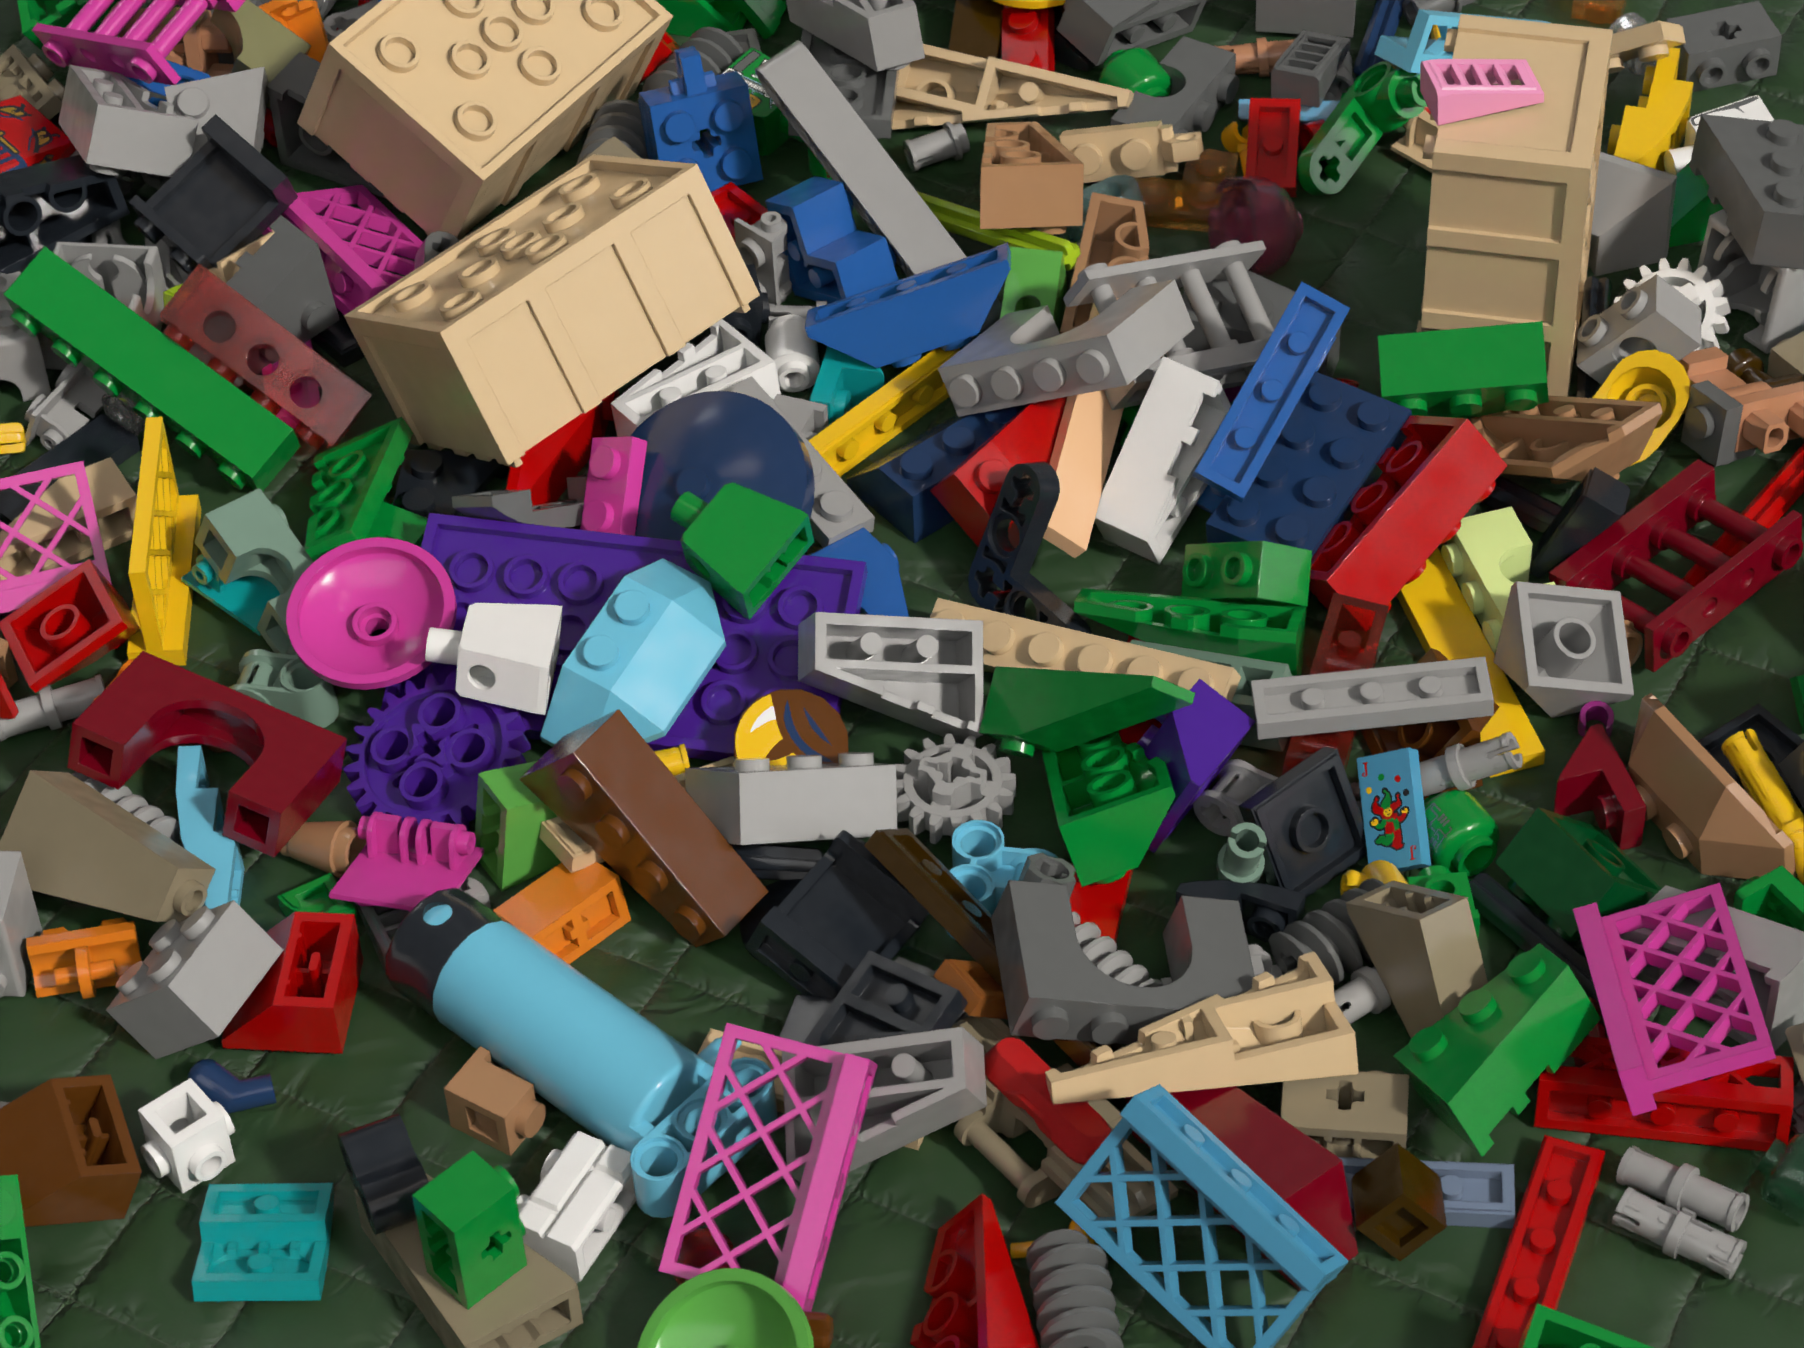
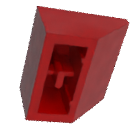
[221,911,364,1054]

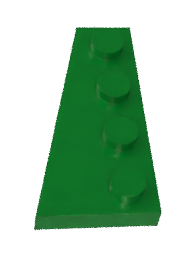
[305,417,413,562]

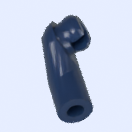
[187,1059,277,1114]

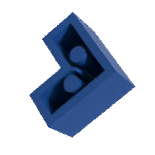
[765,176,898,304]

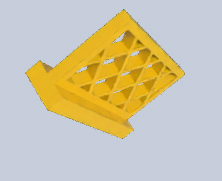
[127,417,201,666]

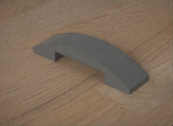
[452,474,588,528]

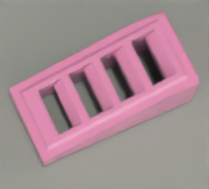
[1420,59,1544,126]

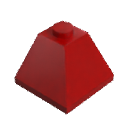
[0,559,141,693]

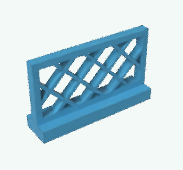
[1055,1084,1349,1348]

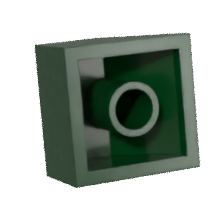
[1495,807,1662,944]

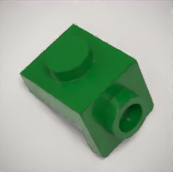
[1733,865,1804,931]

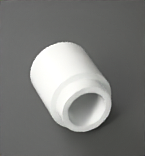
[765,314,820,392]

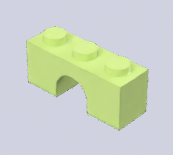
[1441,506,1556,654]

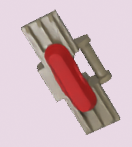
[951,1016,1179,1232]

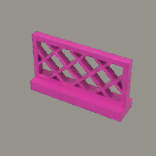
[262,185,423,315]
[0,461,112,617]
[1573,883,1776,1116]
[658,1023,878,1312]

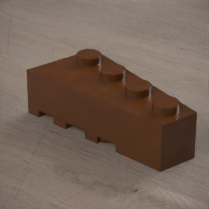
[519,709,769,947]

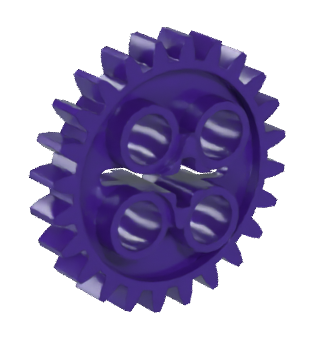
[344,671,531,831]

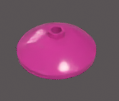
[286,537,457,690]

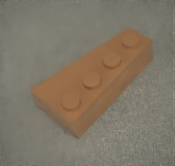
[1060,192,1165,358]

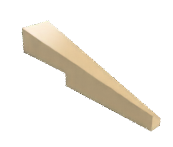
[892,44,1134,130]
[1045,951,1359,1104]

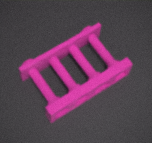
[32,0,246,85]

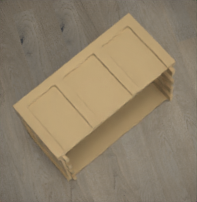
[297,0,673,240]
[1416,14,1613,397]
[344,154,760,468]

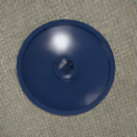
[630,391,815,541]

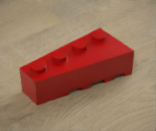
[1309,415,1508,628]

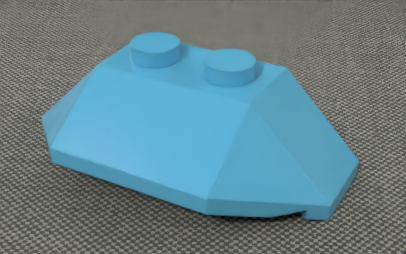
[540,558,726,747]

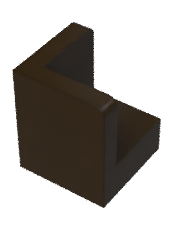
[1351,1143,1447,1261]

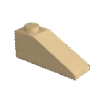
[0,457,137,581]

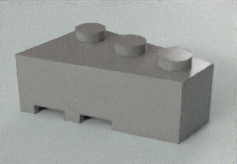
[798,612,983,744]

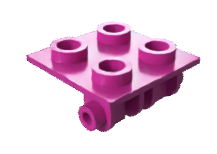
[329,811,484,912]

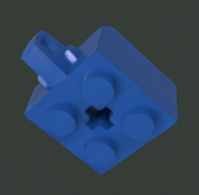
[638,46,763,192]

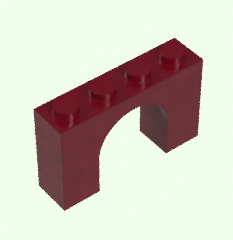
[67,651,347,858]

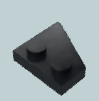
[393,450,509,518]
[803,950,968,1046]

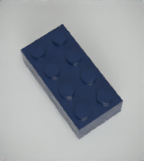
[1206,371,1412,601]

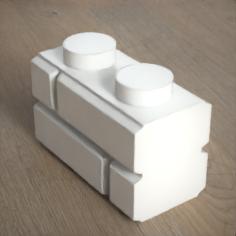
[517,1131,636,1284]

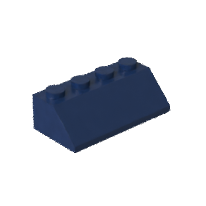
[846,404,1027,544]

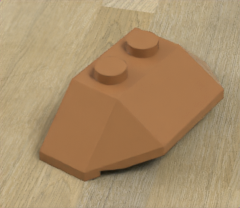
[1471,395,1663,484]
[1628,693,1796,879]

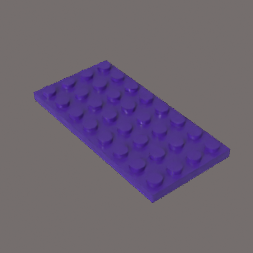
[381,513,868,761]

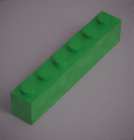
[3,246,301,491]

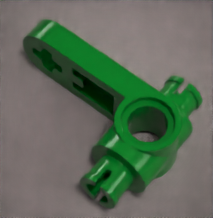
[1297,61,1427,196]

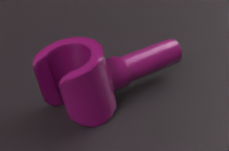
[1577,701,1614,737]

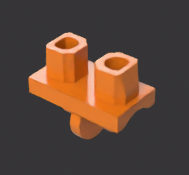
[26,917,142,999]

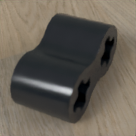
[337,1113,429,1235]

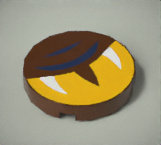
[733,689,848,765]

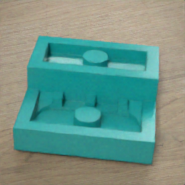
[191,1183,334,1302]

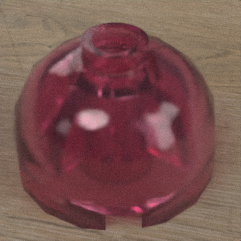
[1208,176,1303,277]

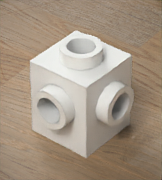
[138,1078,235,1193]

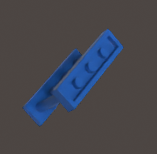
[1193,281,1350,514]

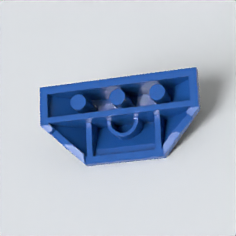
[805,243,1011,368]

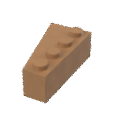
[980,122,1084,235]

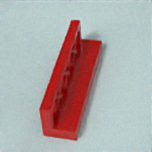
[1534,1036,1794,1153]

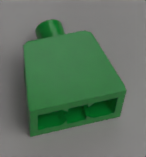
[671,482,814,620]

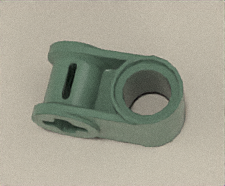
[229,649,340,728]

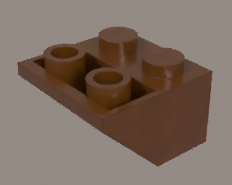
[0,1074,142,1227]

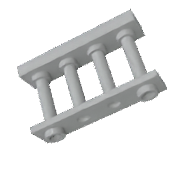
[1063,240,1274,410]

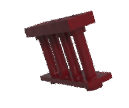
[1549,459,1803,673]

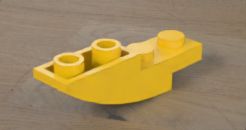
[1607,48,1694,171]

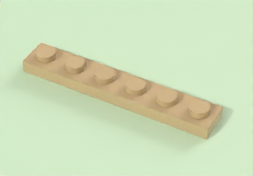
[930,598,1241,702]

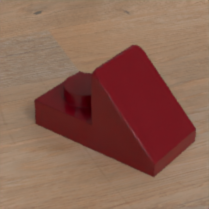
[1554,724,1647,850]

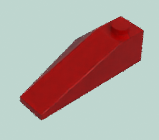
[506,389,619,505]
[930,397,1067,548]
[910,1193,1039,1348]

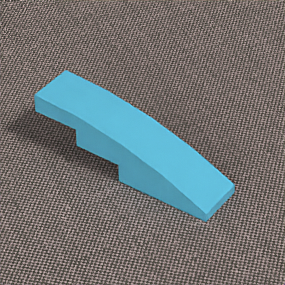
[176,745,245,909]

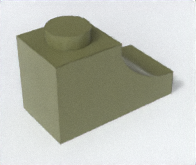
[210,0,311,108]

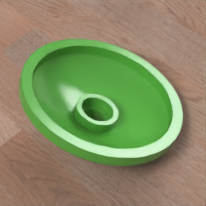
[637,1268,814,1348]

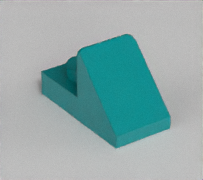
[809,346,885,425]

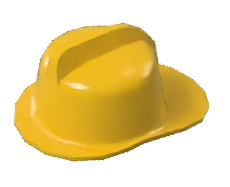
[1593,350,1690,467]

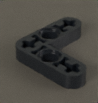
[968,461,1092,634]

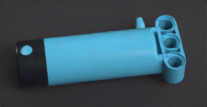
[386,888,778,1218]

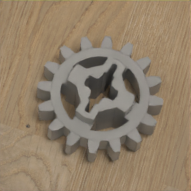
[895,734,1016,844]

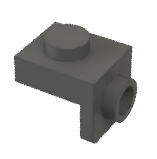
[1680,380,1756,466]

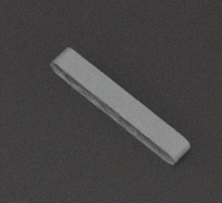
[755,40,1002,339]

